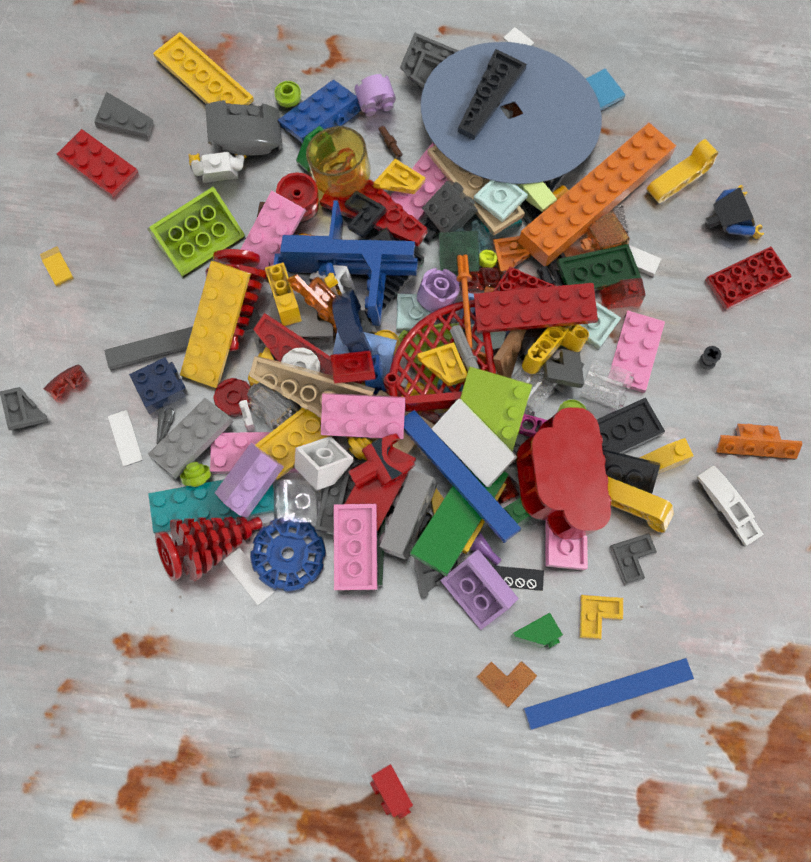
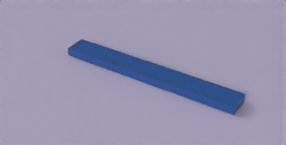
[404,410,521,543]
[523,658,694,730]

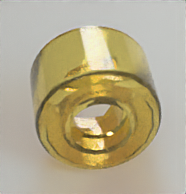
[306,126,371,197]

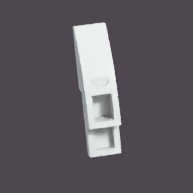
[696,465,764,546]

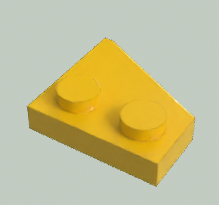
[374,159,426,194]
[417,342,467,386]

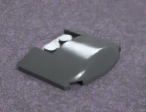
[400,32,459,88]
[205,100,283,155]

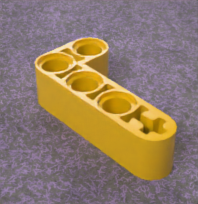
[646,139,719,203]
[522,325,589,374]
[607,477,674,533]

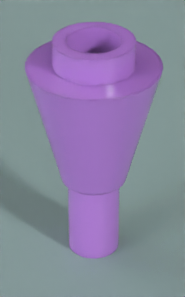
[470,532,502,566]

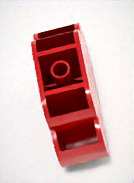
[516,407,611,540]

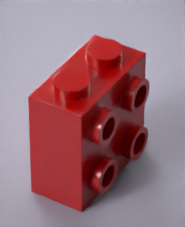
[369,764,413,819]

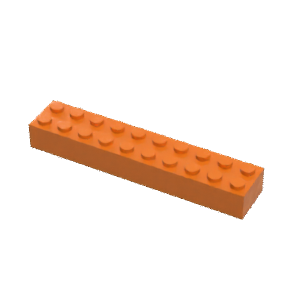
[518,123,676,266]

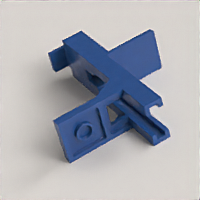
[273,200,418,326]

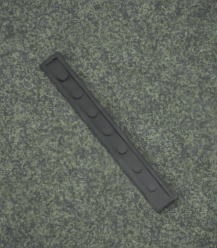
[104,309,260,370]

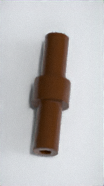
[378,126,403,158]

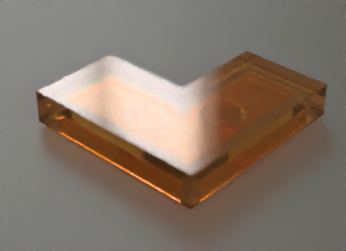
[476,661,537,708]

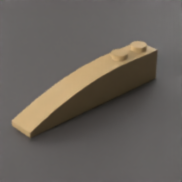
[249,356,375,418]

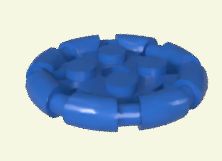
[250,517,326,591]

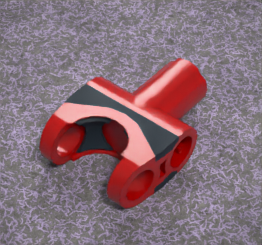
[348,434,415,488]

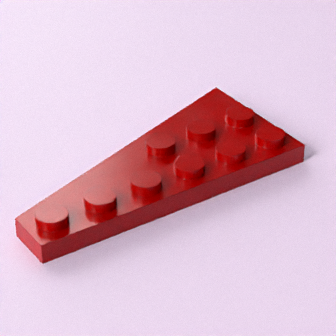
[319,159,428,247]
[253,313,364,384]

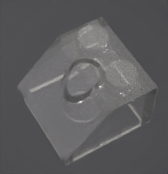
[274,480,322,525]

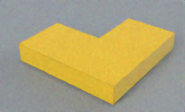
[579,595,623,640]

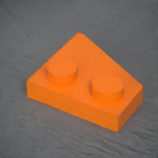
[493,236,532,275]

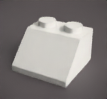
[294,436,353,490]

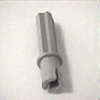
[450,325,479,371]

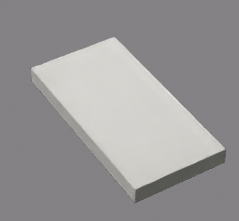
[432,399,517,487]

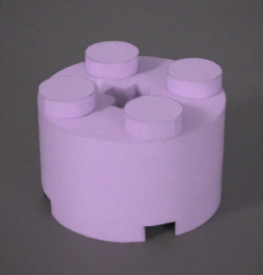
[354,74,396,117]
[416,268,460,313]

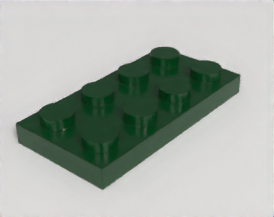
[556,244,641,291]

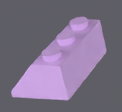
[215,443,284,517]
[440,549,519,630]

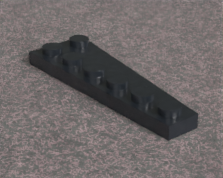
[458,49,527,140]

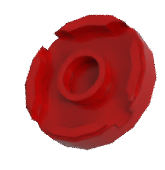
[213,378,254,417]

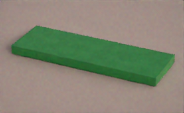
[410,465,509,577]

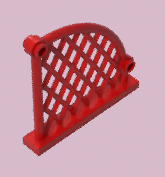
[384,300,496,412]

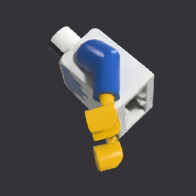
[309,263,357,296]

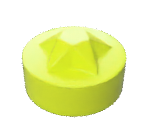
[478,250,497,269]

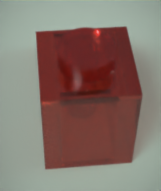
[600,278,646,309]

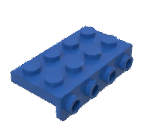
[278,79,361,144]

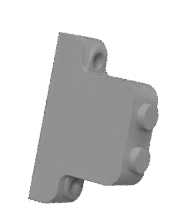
[254,293,334,346]

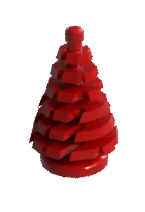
[205,249,267,351]
[155,516,263,582]

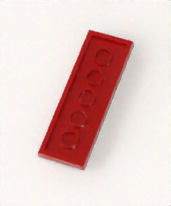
[474,283,598,333]

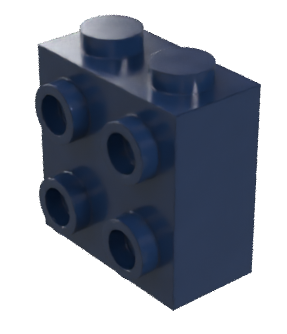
[129,357,186,414]

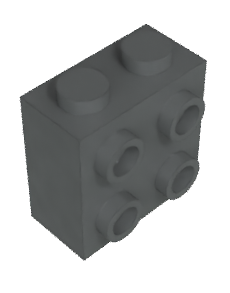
[422,181,478,237]

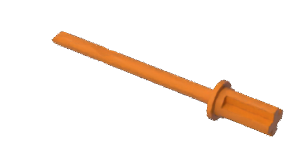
[456,255,472,348]

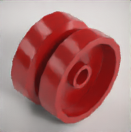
[276,172,319,222]

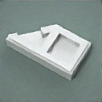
[629,245,662,277]
[239,400,256,432]

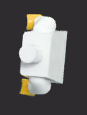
[188,152,247,183]

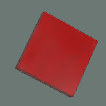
[330,351,375,384]

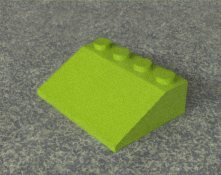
[147,186,245,276]
[460,366,532,452]

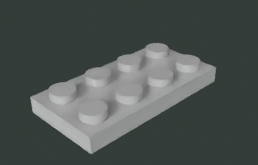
[148,398,234,479]

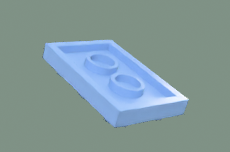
[333,330,397,376]

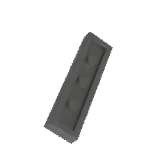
[315,454,354,535]

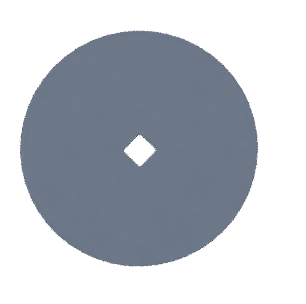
[421,42,602,184]

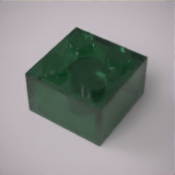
[439,231,480,271]

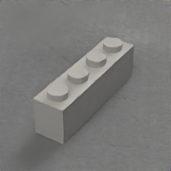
[379,470,438,560]

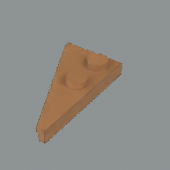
[493,329,526,378]

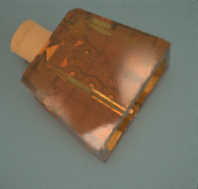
[580,210,630,251]

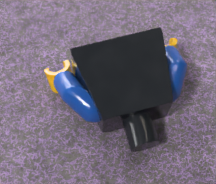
[706,185,764,239]

